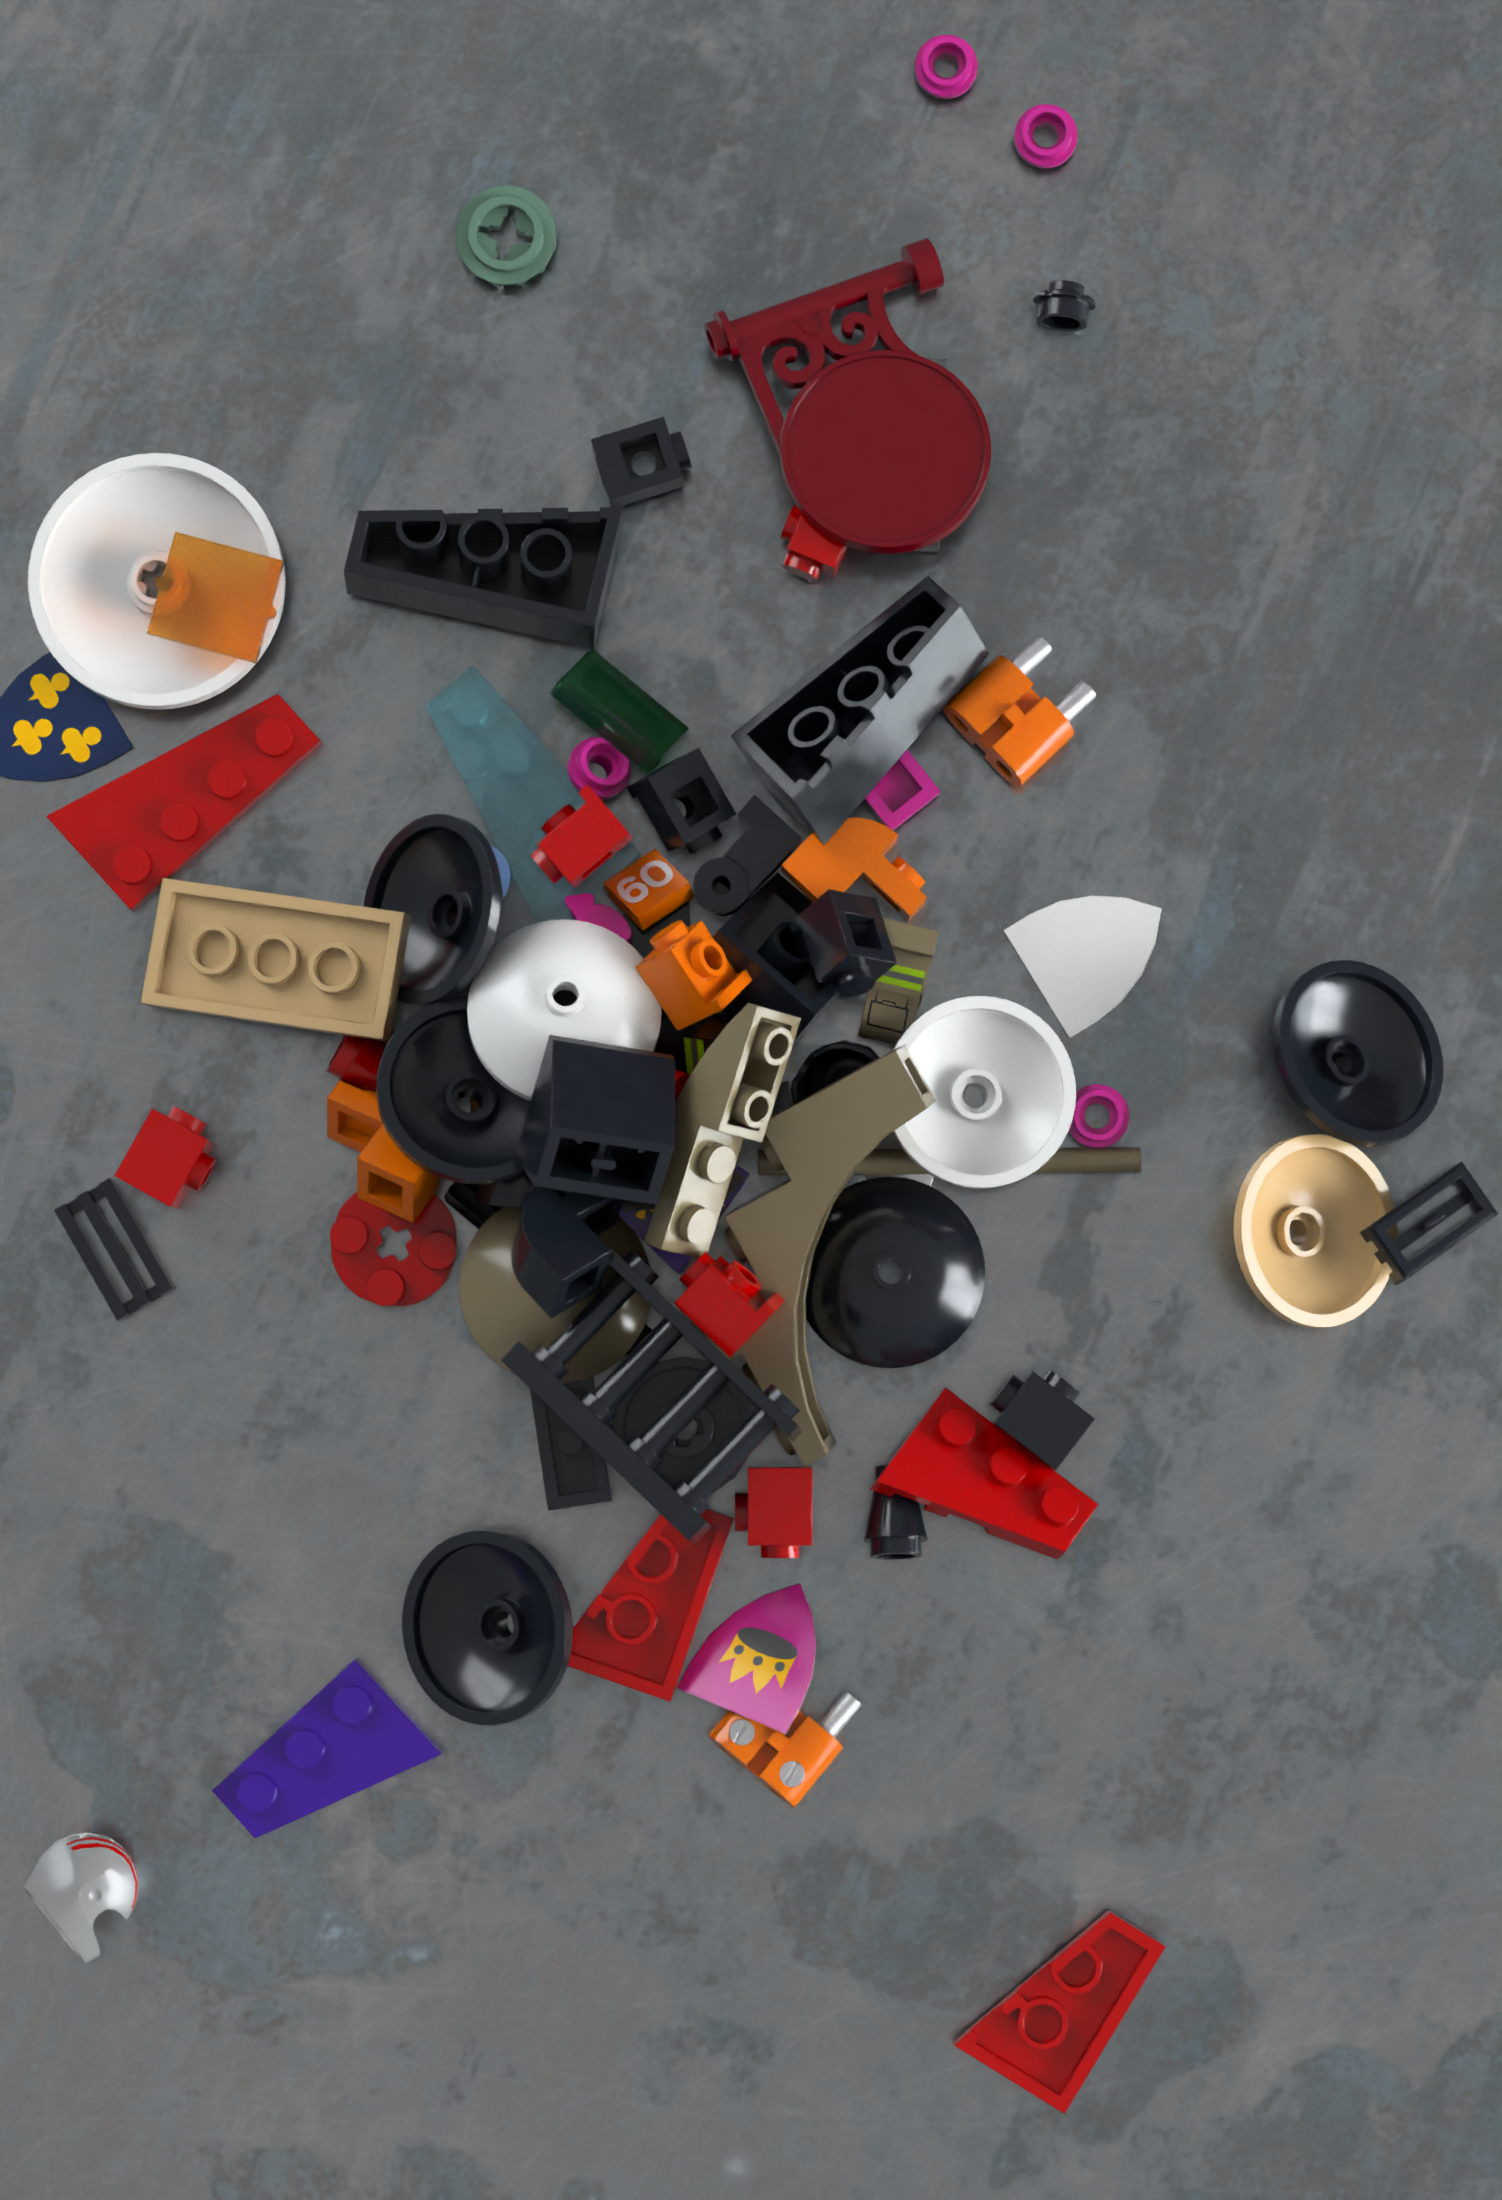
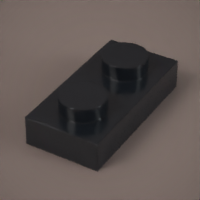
[530,1376,612,1511]

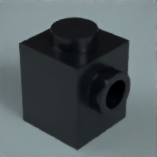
[990,1369,1095,1470]

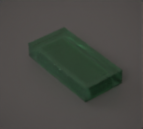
[550,648,689,775]

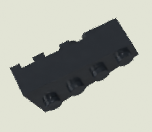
[344,507,623,649]
[731,576,989,845]

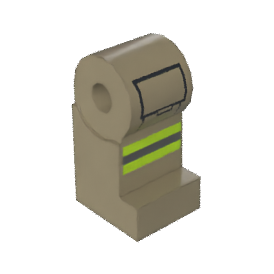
[858,918,939,1045]

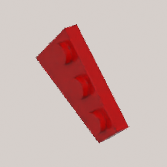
[870,1388,1099,1559]
[567,1509,734,1702]
[953,1910,1165,2114]

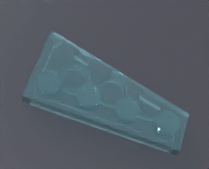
[425,665,641,923]

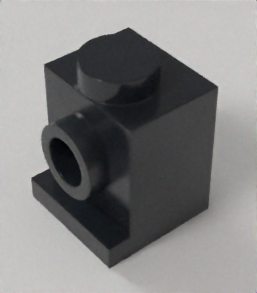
[591,417,691,508]
[626,748,736,854]
[789,889,897,997]

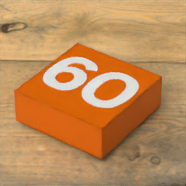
[604,849,694,931]

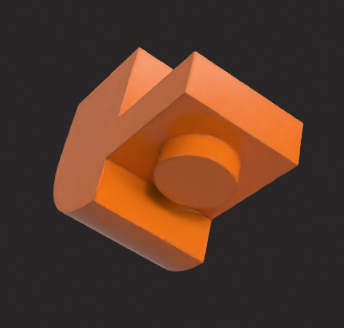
[781,818,927,922]
[327,1080,440,1223]

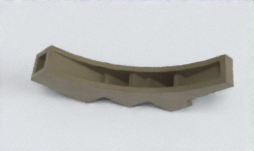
[690,1044,936,1467]

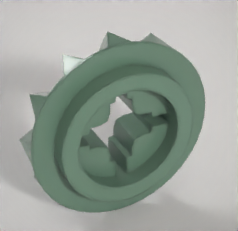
[456,185,556,287]

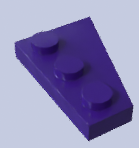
[212,1658,443,1838]

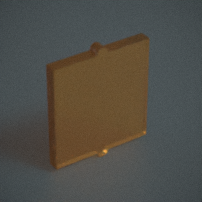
[147,532,284,664]

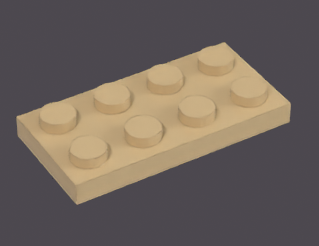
[141,878,411,1042]

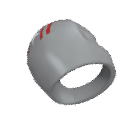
[23,1833,139,1964]

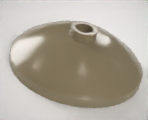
[459,1191,652,1384]

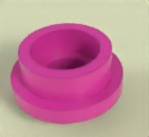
[915,35,978,99]
[1014,104,1078,168]
[567,737,631,800]
[1069,1084,1129,1148]

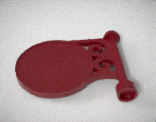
[704,238,991,554]

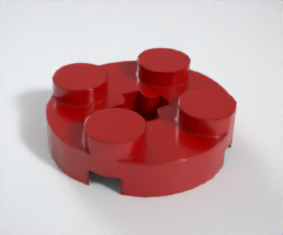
[330,1192,458,1306]

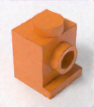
[635,920,752,1031]

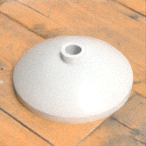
[467,919,662,1101]
[893,996,1076,1189]

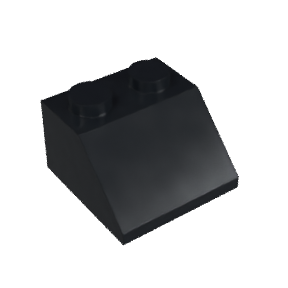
[713,872,839,1045]

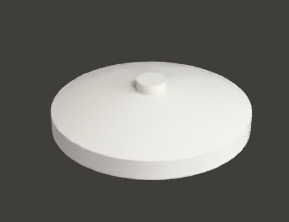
[28,453,286,710]

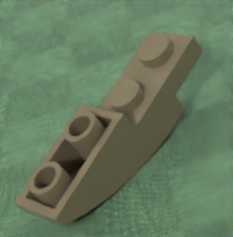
[644,1003,801,1258]

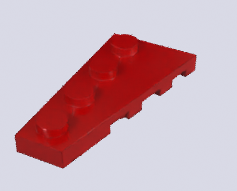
[46,694,322,912]

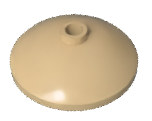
[1234,1134,1398,1328]

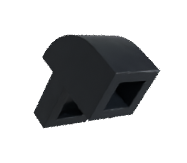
[511,1187,622,1319]

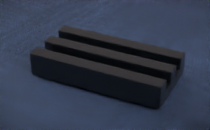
[1359,1161,1498,1285]
[54,1178,175,1321]

